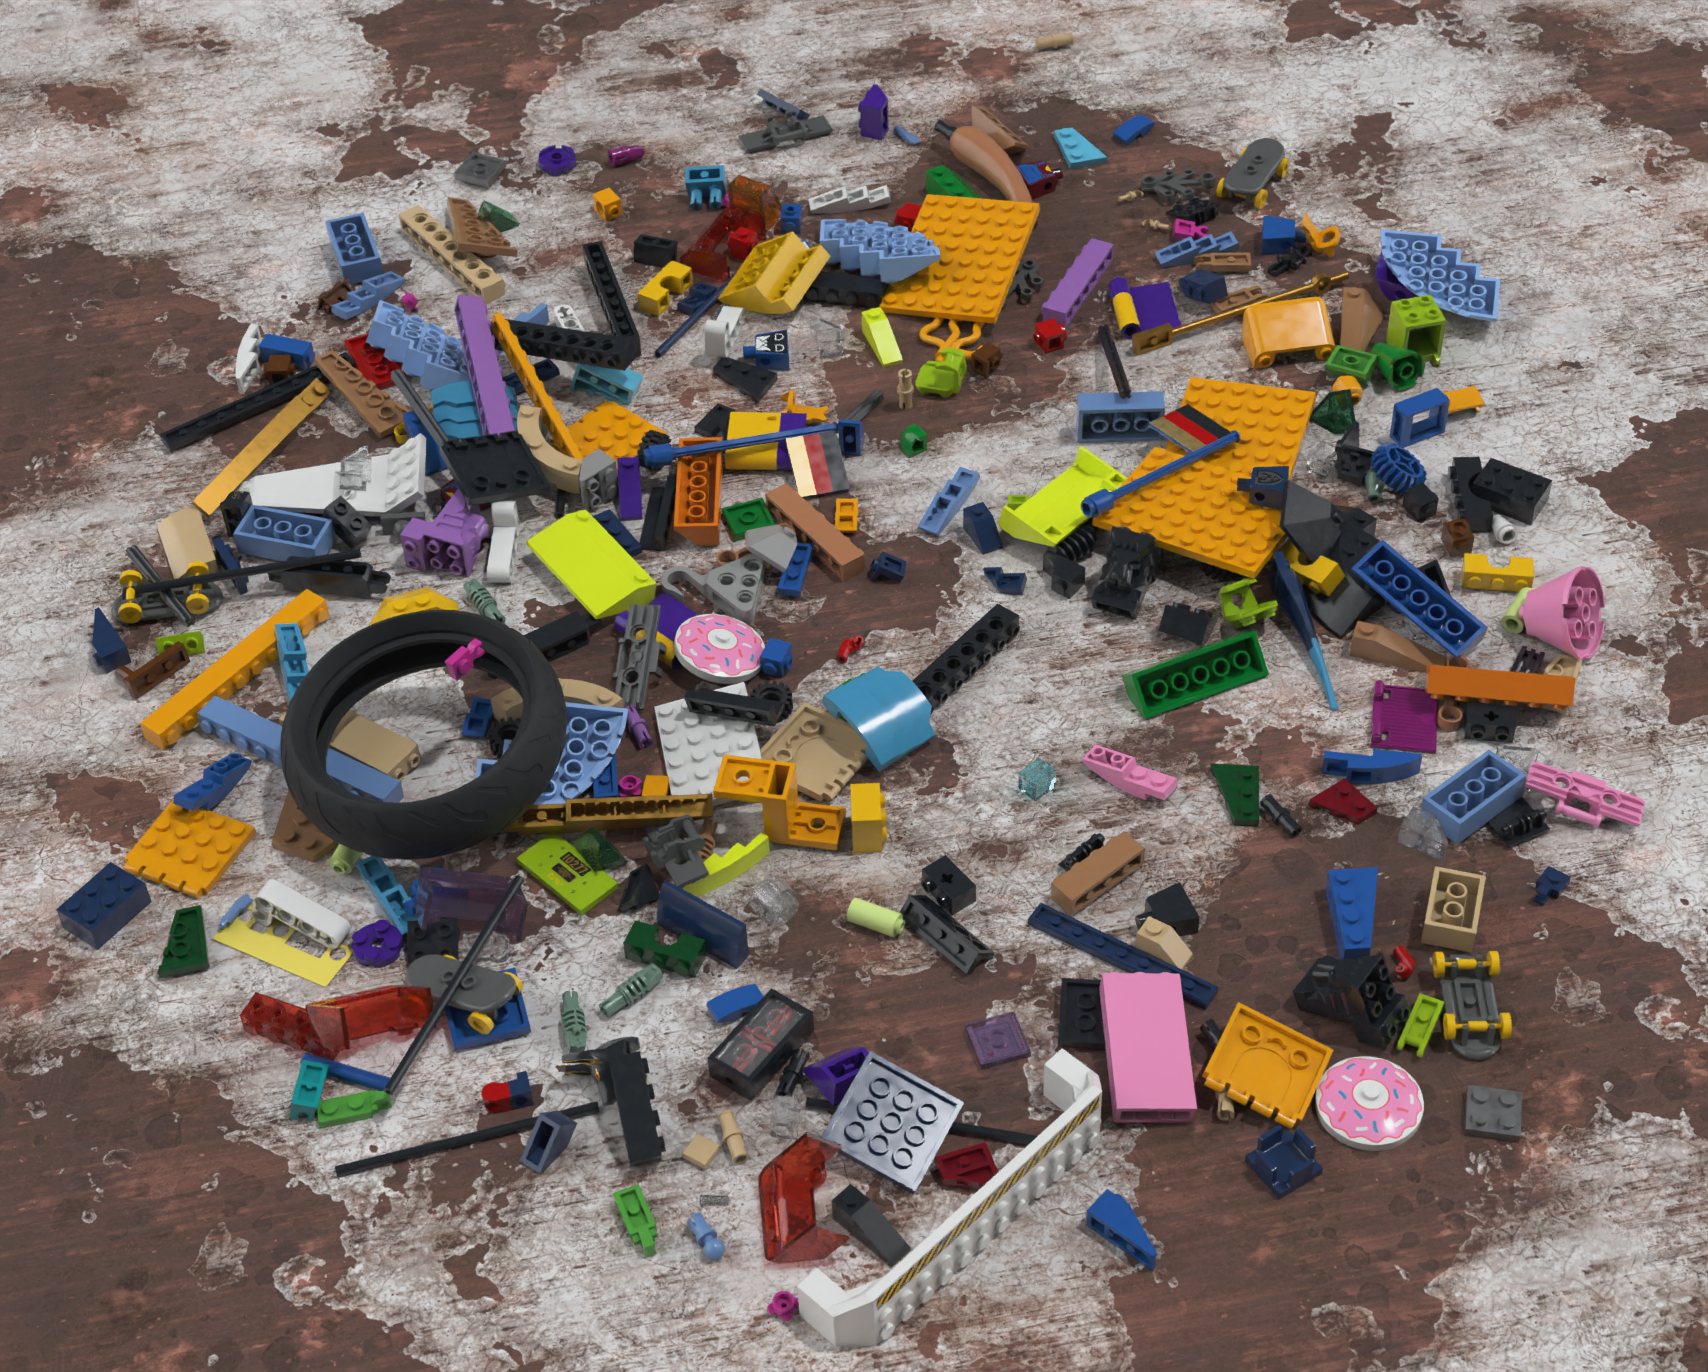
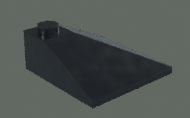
[1280,480,1344,565]

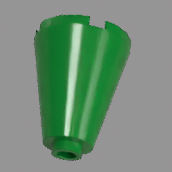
[1371,342,1425,391]

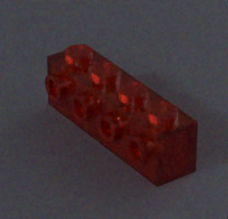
[240,992,349,1061]

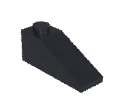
[831,1184,911,1268]

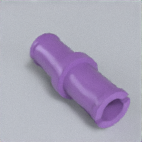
[624,705,653,749]

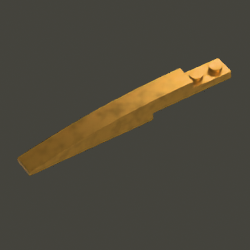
[191,378,332,517]
[501,794,713,836]

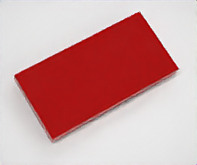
[344,333,407,390]

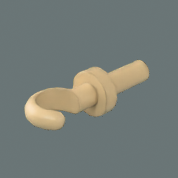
[1118,190,1144,202]
[1142,219,1170,230]

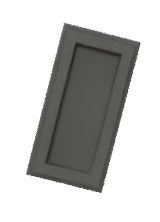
[380,512,426,540]

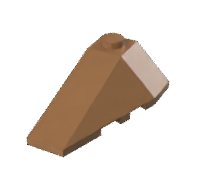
[1340,287,1383,352]
[1350,621,1447,673]

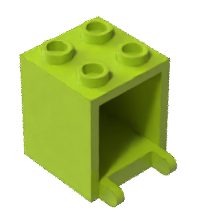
[1386,295,1446,365]

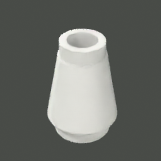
[1491,514,1517,544]

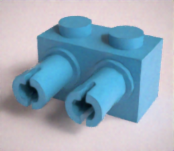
[685,165,727,210]

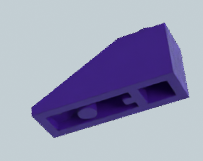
[617,457,643,521]

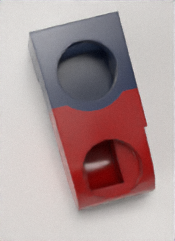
[481,1071,534,1113]

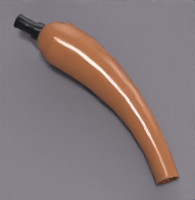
[934,120,1038,231]

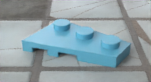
[1054,128,1107,170]

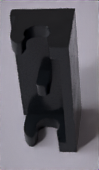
[634,234,678,267]
[220,491,253,537]

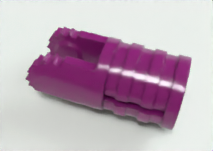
[608,145,645,167]

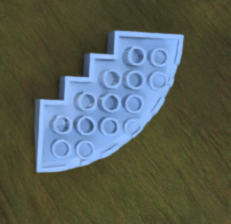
[820,219,941,284]
[1381,229,1500,322]
[366,300,470,391]
[475,702,628,805]

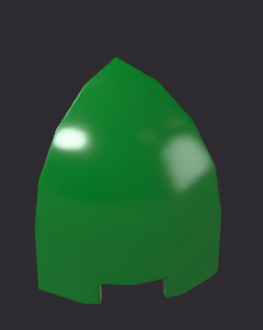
[899,424,927,458]

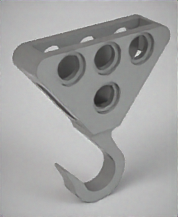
[661,553,766,626]

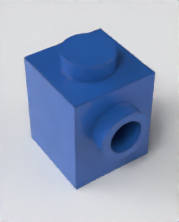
[780,204,803,234]
[760,638,793,678]

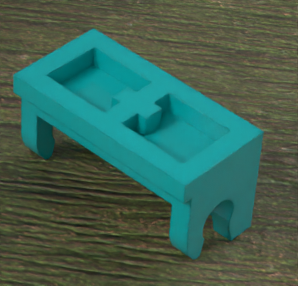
[290,1060,329,1121]

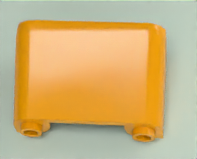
[1242,297,1335,369]

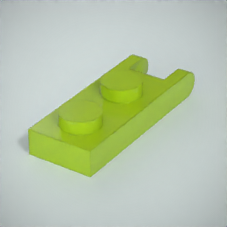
[1396,993,1444,1058]

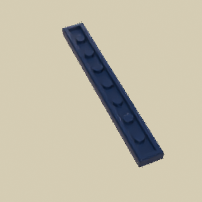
[1028,902,1218,1010]

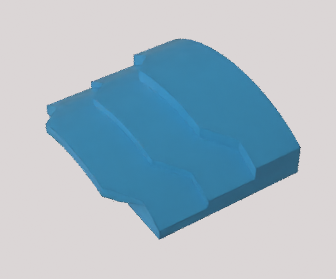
[430,380,518,442]
[822,666,936,772]

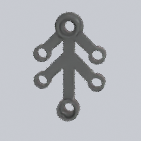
[1140,169,1216,202]
[1001,259,1043,310]

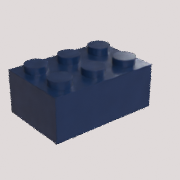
[56,862,152,950]

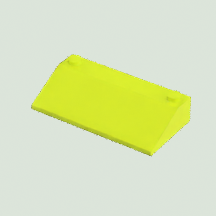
[997,446,1127,547]
[526,510,657,619]

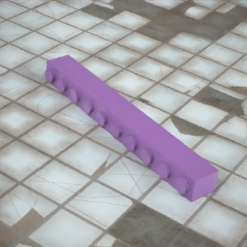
[454,296,518,436]

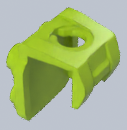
[915,348,967,397]
[1219,577,1278,628]

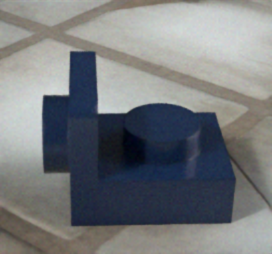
[869,551,906,582]

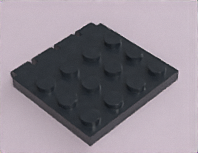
[439,431,551,506]

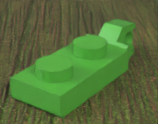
[317,1091,392,1129]
[613,1184,658,1257]

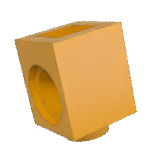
[592,188,622,221]

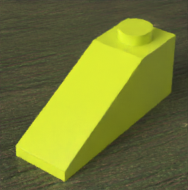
[861,307,903,368]

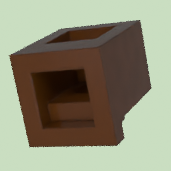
[971,342,1003,379]

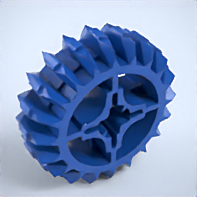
[1370,442,1427,495]

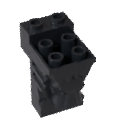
[1091,526,1164,620]
[1293,953,1411,1048]

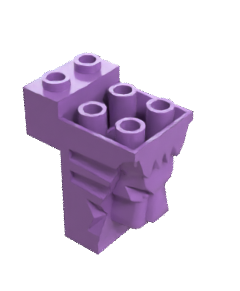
[400,489,490,577]

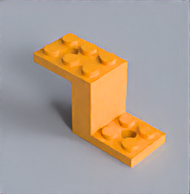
[713,755,846,851]

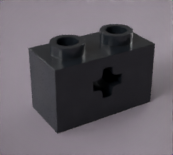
[322,495,372,549]
[1464,702,1516,743]
[921,855,976,915]

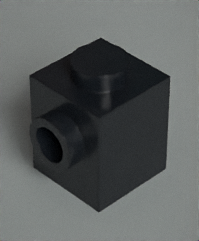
[1402,483,1439,521]

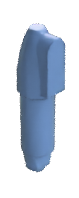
[894,126,920,145]
[218,894,253,929]

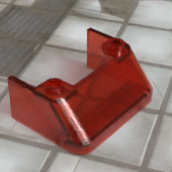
[680,204,766,282]
[305,985,436,1052]
[758,1132,851,1264]

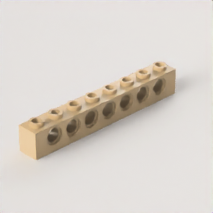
[398,205,505,305]

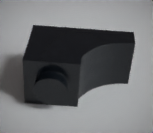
[1043,550,1086,599]

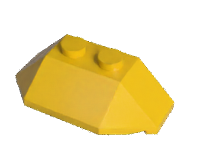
[369,587,460,626]

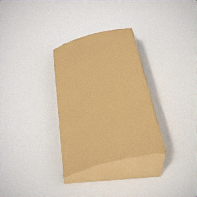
[157,505,219,579]

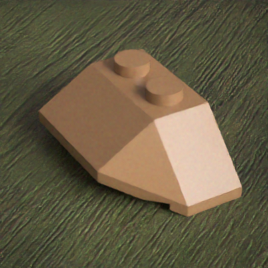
[971,105,1029,156]

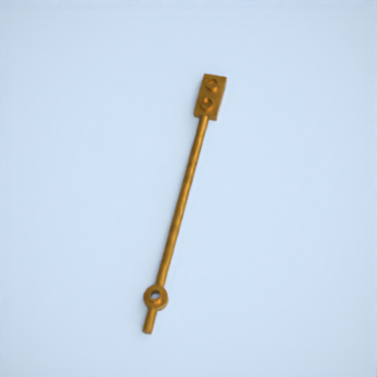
[1132,271,1349,356]

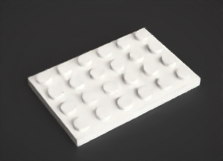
[654,682,762,806]

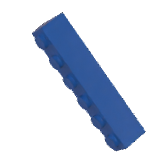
[1351,540,1488,659]

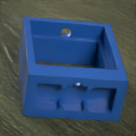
[1390,388,1450,448]

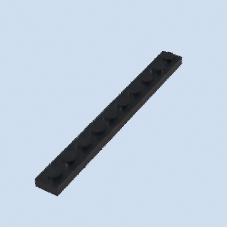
[159,352,357,452]

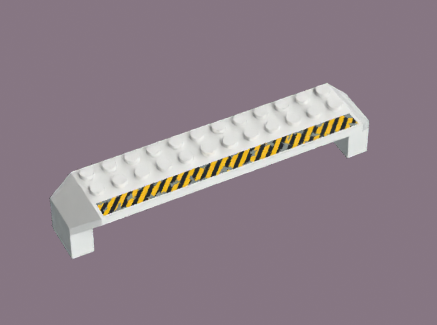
[797,1049,1102,1347]

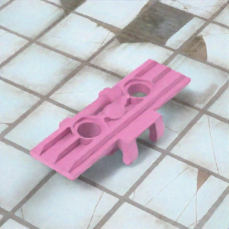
[1524,761,1646,829]

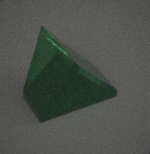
[478,200,520,233]
[1309,389,1356,435]
[572,827,628,872]

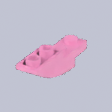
[1082,744,1178,800]

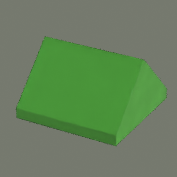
[1325,345,1377,386]

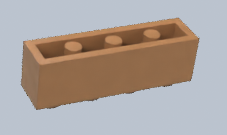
[1051,831,1145,916]

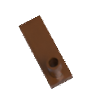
[115,641,191,699]

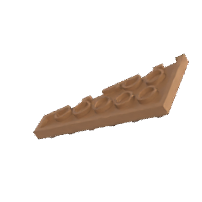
[447,197,518,257]

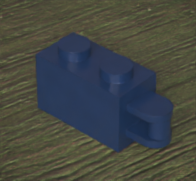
[1179,269,1228,304]

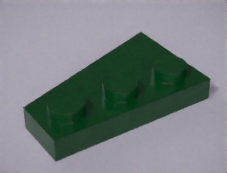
[1210,763,1259,827]
[157,905,210,979]

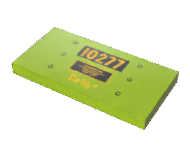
[516,834,619,916]

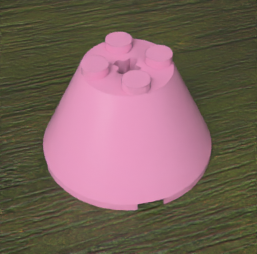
[1519,566,1605,659]

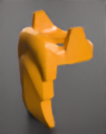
[1302,213,1340,258]
[779,390,828,424]

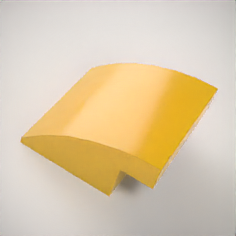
[718,232,830,314]

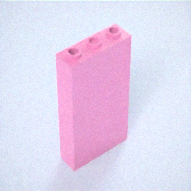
[1099,972,1197,1123]

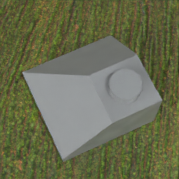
[745,524,798,572]

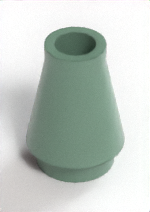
[1364,470,1385,503]

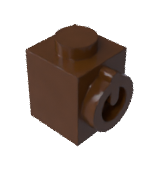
[263,355,296,385]
[1441,519,1474,557]

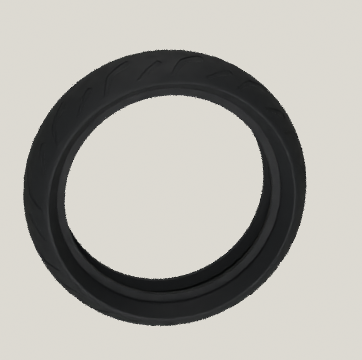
[280,610,567,860]

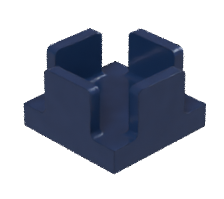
[1245,1125,1323,1200]

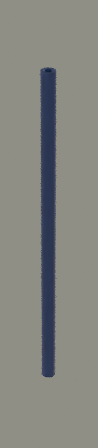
[654,270,738,357]

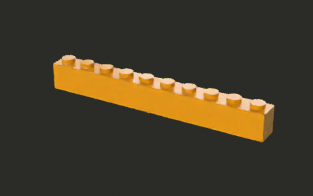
[140,589,330,751]

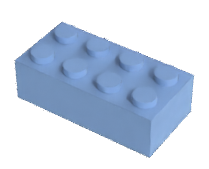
[325,212,383,285]
[1076,391,1165,443]
[233,505,336,561]
[1421,750,1527,844]

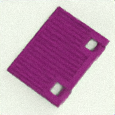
[1371,680,1438,754]

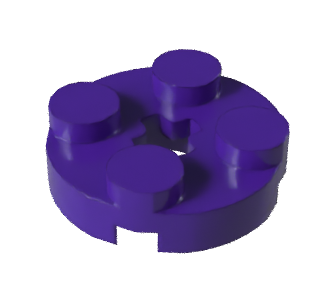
[538,145,577,177]
[352,919,404,968]

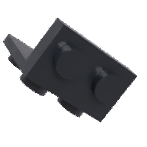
[1335,421,1374,485]

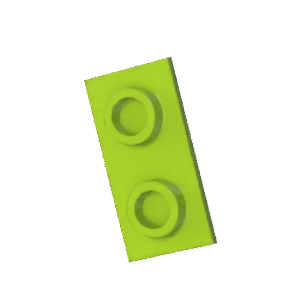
[155,631,205,655]

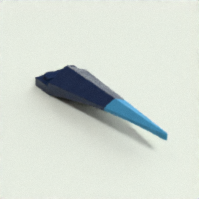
[1269,551,1339,710]

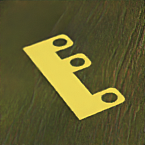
[212,906,353,987]

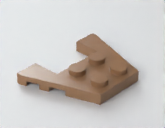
[272,790,338,863]

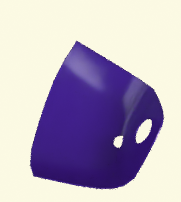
[1376,251,1419,302]

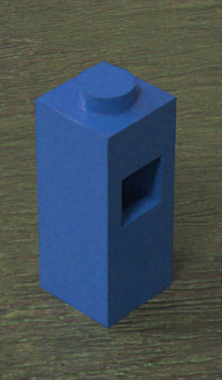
[258,333,315,370]

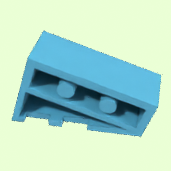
[570,363,643,405]

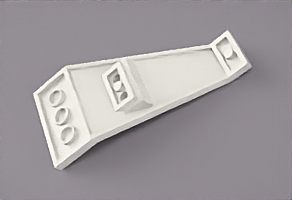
[238,433,426,517]

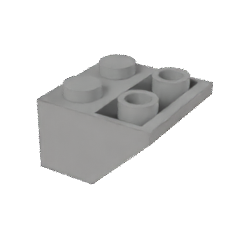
[579,448,619,512]

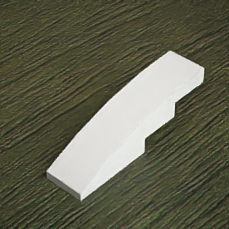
[809,185,891,214]
[236,324,262,395]

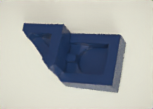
[983,567,1027,595]

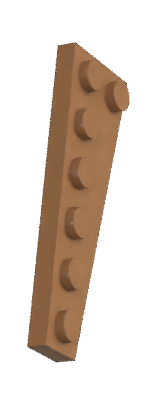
[314,350,409,439]

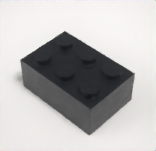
[1471,458,1553,525]

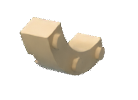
[517,405,582,494]
[491,678,624,723]

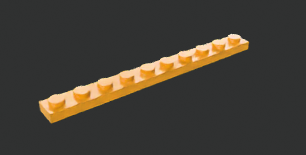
[491,313,583,460]

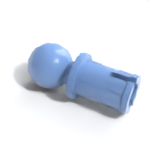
[687,1213,725,1260]

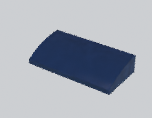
[657,880,749,969]

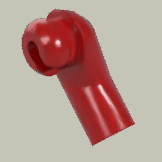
[836,635,864,663]
[1393,945,1416,979]

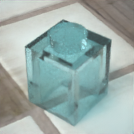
[1018,758,1056,802]

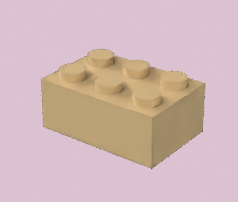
[1421,866,1486,953]

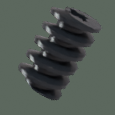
[1048,524,1097,562]

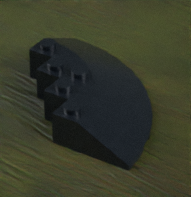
[1302,505,1385,639]

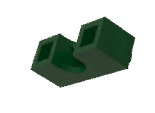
[623,920,707,978]

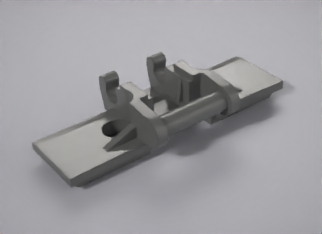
[739,110,832,153]
[612,604,667,710]
[642,815,710,889]

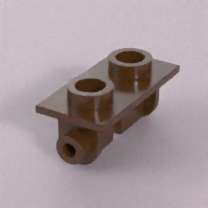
[317,277,356,313]

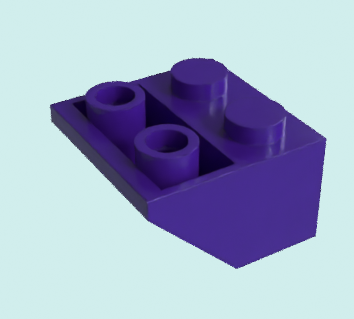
[858,84,889,140]
[803,1047,869,1105]

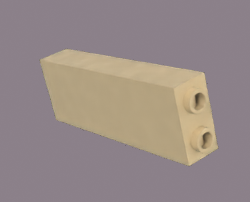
[279,710,421,781]

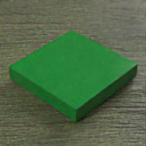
[721,498,776,542]

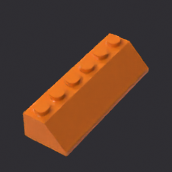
[674,437,724,545]
[1426,664,1576,710]

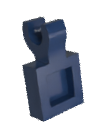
[1534,866,1571,906]

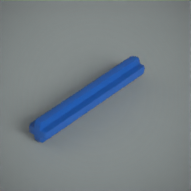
[300,1053,390,1091]

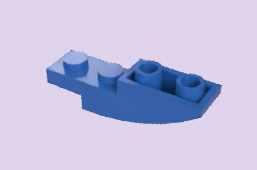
[1322,749,1422,785]
[173,753,252,811]

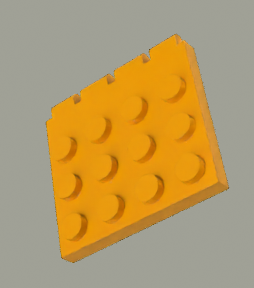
[550,401,667,474]
[123,799,256,898]
[1202,1002,1333,1129]

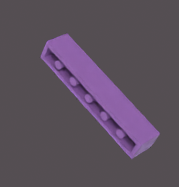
[1041,238,1114,329]

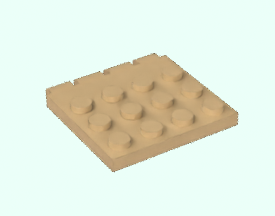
[760,702,868,802]

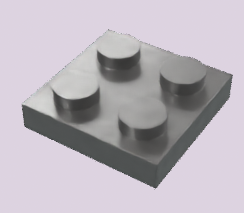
[454,152,507,188]
[1464,1085,1522,1142]

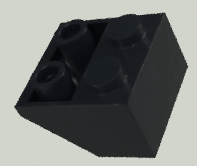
[1158,602,1218,644]

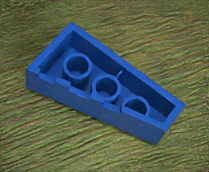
[1325,867,1378,960]

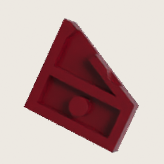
[1309,778,1378,825]
[935,1142,998,1189]

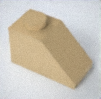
[1136,916,1193,970]

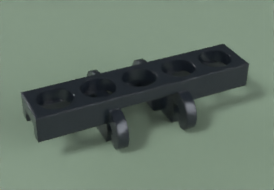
[1268,246,1312,277]

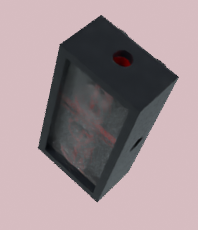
[708,988,814,1101]

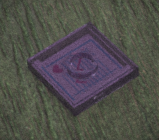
[965,1011,1031,1070]

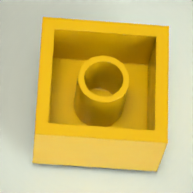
[850,783,887,853]

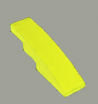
[682,832,770,897]

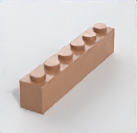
[765,483,865,582]

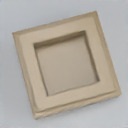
[683,1134,720,1170]

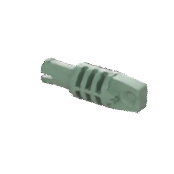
[463,578,506,623]
[599,964,663,1018]
[561,991,587,1053]

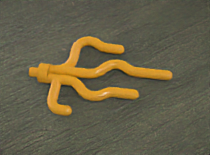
[919,318,985,362]

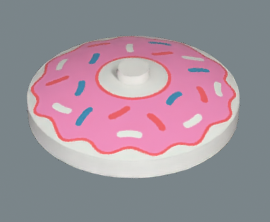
[674,614,765,684]
[1315,1056,1424,1151]

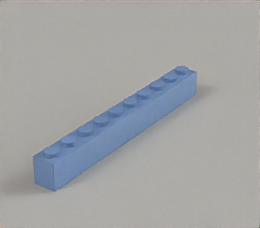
[197,696,404,803]

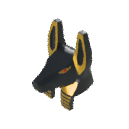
[562,1037,647,1106]

